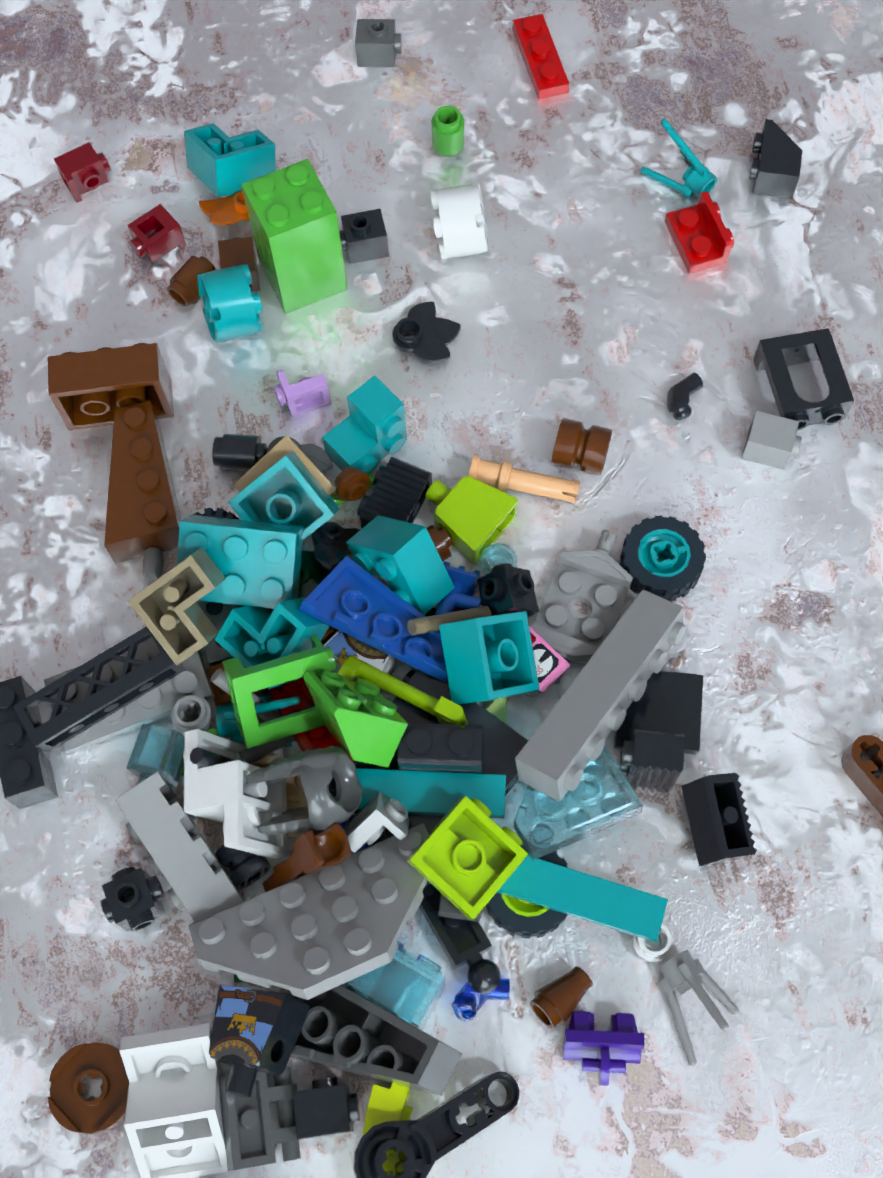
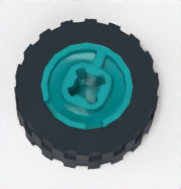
[619,515,706,602]

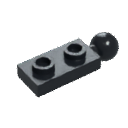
[419,884,501,994]

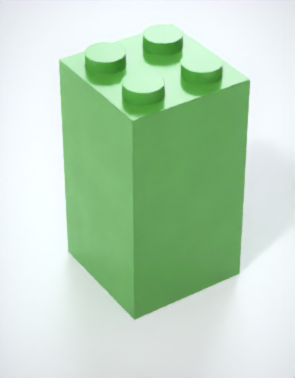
[241,159,347,314]

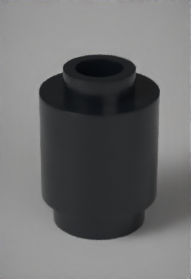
[212,434,267,471]

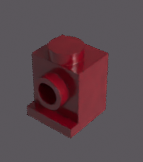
[54,142,111,203]
[127,204,186,263]

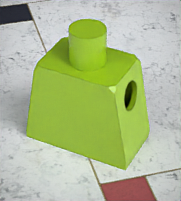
[425,476,518,566]

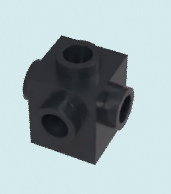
[477,563,539,618]
[101,867,166,932]

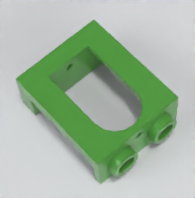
[222,634,336,749]

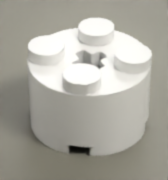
[431,184,488,259]

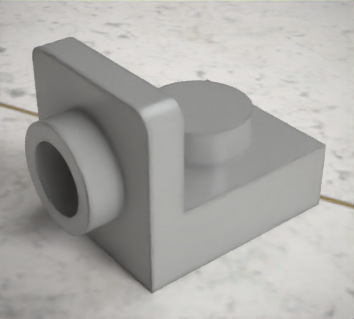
[345,791,410,853]

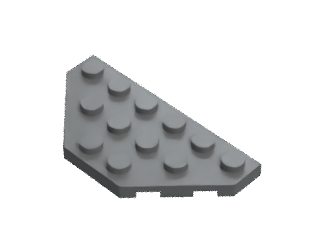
[188,823,429,1000]

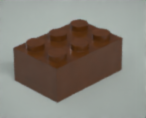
[48,343,174,430]

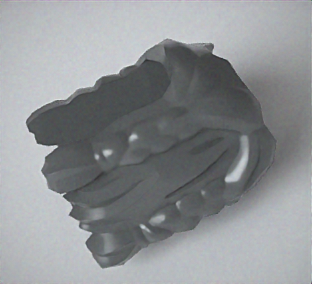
[246,746,364,835]

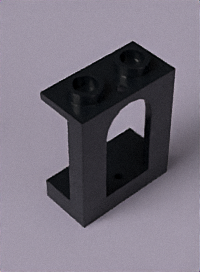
[753,328,854,431]

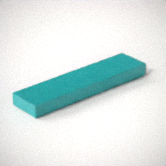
[355,768,506,819]
[497,855,668,942]

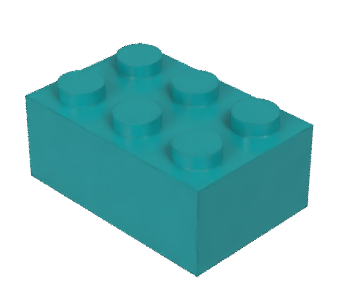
[177,515,304,609]

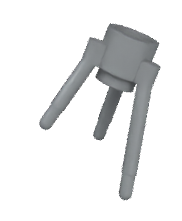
[659,950,739,1067]

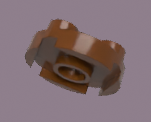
[48,1042,129,1134]

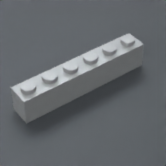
[515,590,686,802]

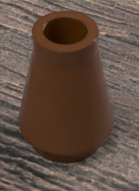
[530,966,593,1029]

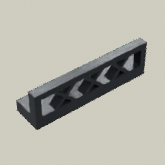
[13,627,186,752]

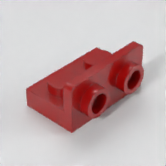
[664,191,734,274]

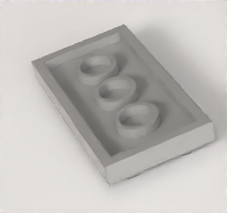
[44,638,215,754]

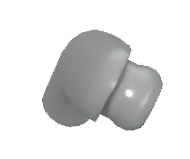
[142,547,163,585]

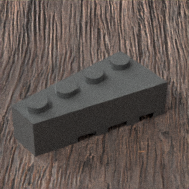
[290,985,463,1096]

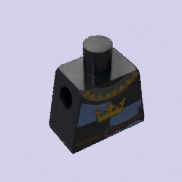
[209,984,310,1098]

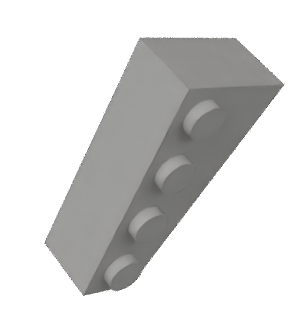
[115,771,245,926]

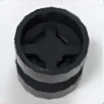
[215,844,272,890]

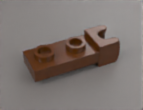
[262,823,351,893]

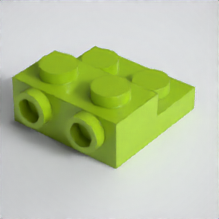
[407,796,528,920]

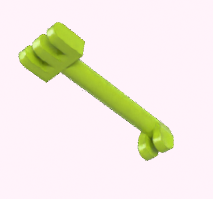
[337,655,468,728]

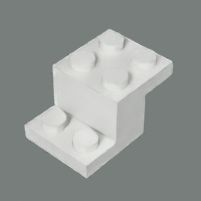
[183,729,288,859]
[120,1023,229,1178]

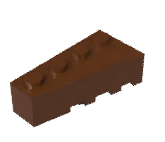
[104,401,181,563]

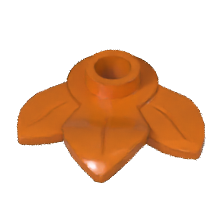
[199,190,250,225]

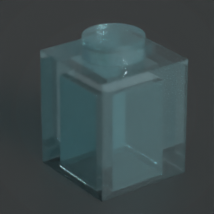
[126,723,185,788]

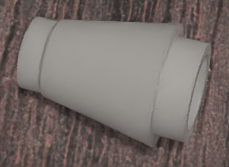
[171,695,211,732]

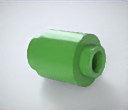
[431,106,464,156]

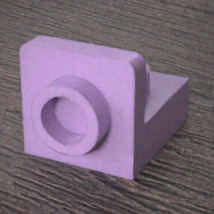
[274,370,331,417]

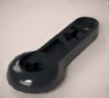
[353,1072,520,1178]

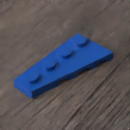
[299,556,448,683]

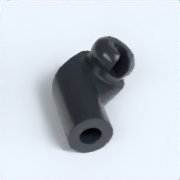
[667,373,703,421]

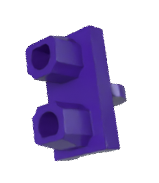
[563,1011,645,1086]

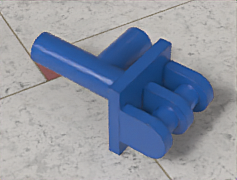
[435,561,482,615]

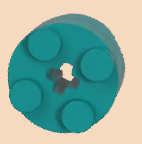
[197,264,262,343]

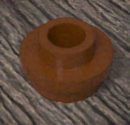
[334,467,370,501]

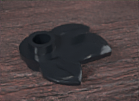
[392,301,461,362]
[311,522,361,572]

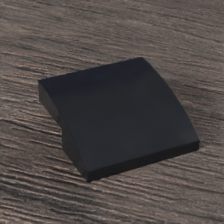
[614,671,703,755]

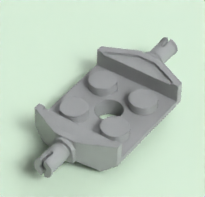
[531,530,633,684]

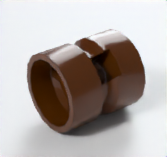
[551,418,613,476]

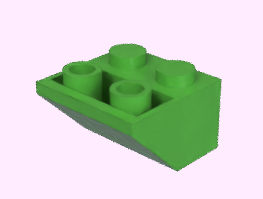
[303,670,408,767]

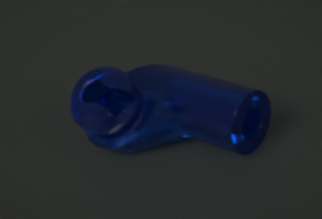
[452,978,510,1021]

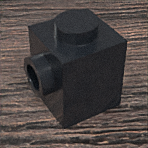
[339,209,389,264]
[293,1077,360,1139]

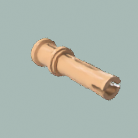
[468,454,580,504]

